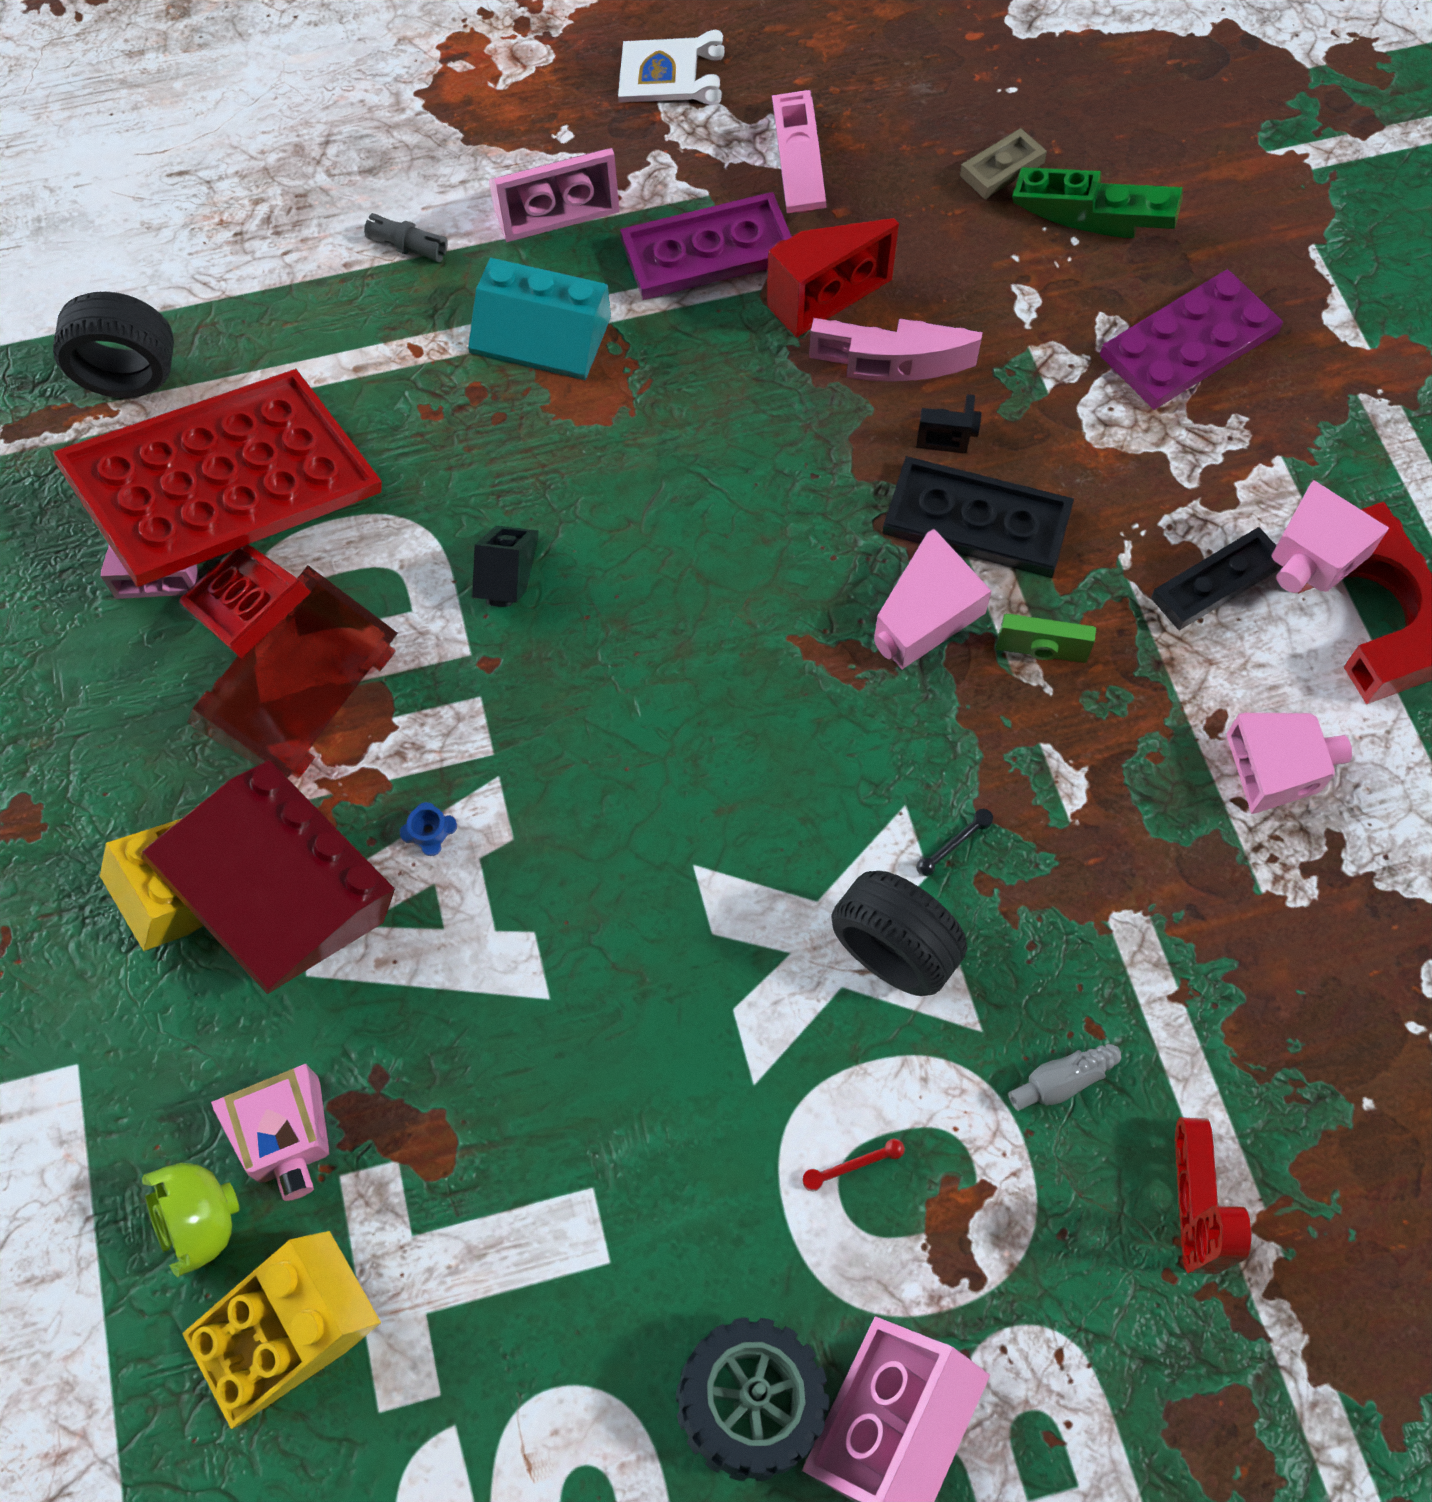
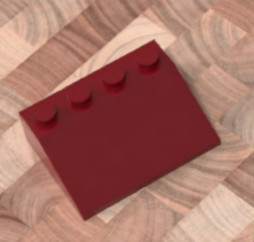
[141,760,395,994]

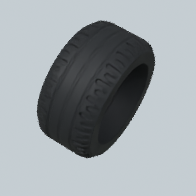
[53,291,174,398]
[831,870,967,996]

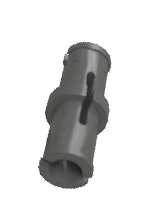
[364,213,448,262]

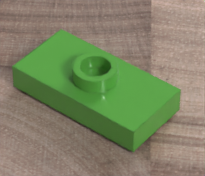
[996,613,1096,663]

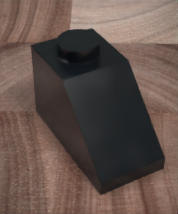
[472,526,538,607]

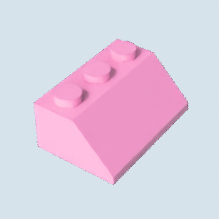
[489,148,620,243]
[802,1316,990,1502]

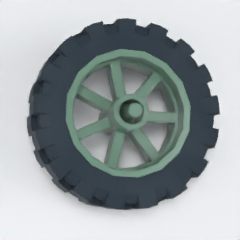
[676,1317,829,1481]

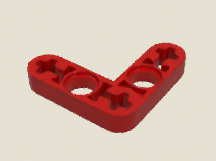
[1175,1117,1252,1275]

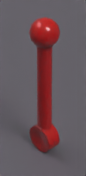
[802,1139,905,1192]

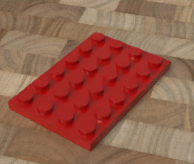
[53,369,382,587]

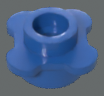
[400,802,457,856]

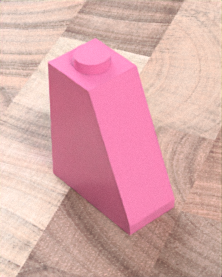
[874,529,992,669]

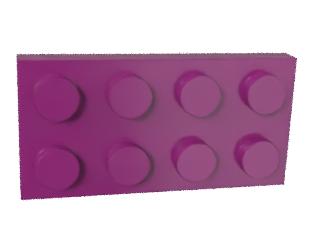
[620,192,792,300]
[1099,269,1283,410]

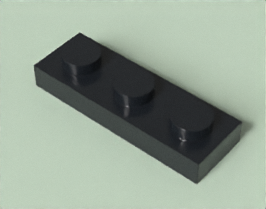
[1151,527,1283,631]

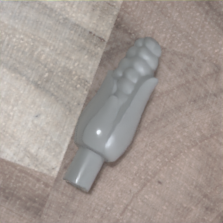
[1008,1044,1121,1111]

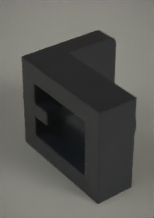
[916,394,982,454]

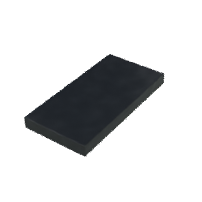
[882,456,1074,578]

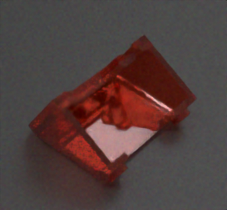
[187,565,398,779]

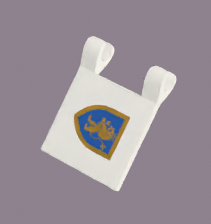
[618,30,724,105]

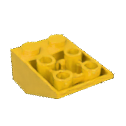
[100,819,204,951]
[182,1231,381,1429]

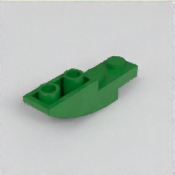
[1013,167,1183,238]

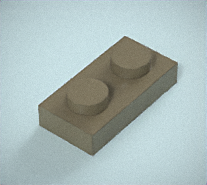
[960,128,1047,200]

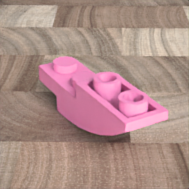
[772,90,827,214]
[809,318,983,382]

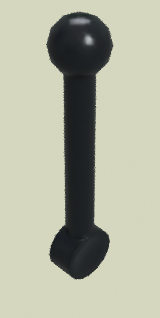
[916,808,993,876]

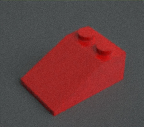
[767,218,899,338]

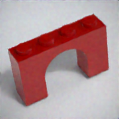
[1297,501,1432,705]

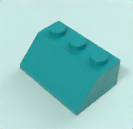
[468,258,611,380]

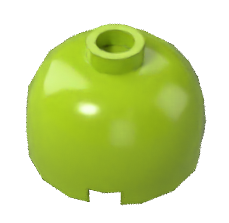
[142,1163,239,1278]

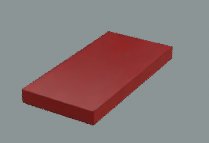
[179,544,311,658]

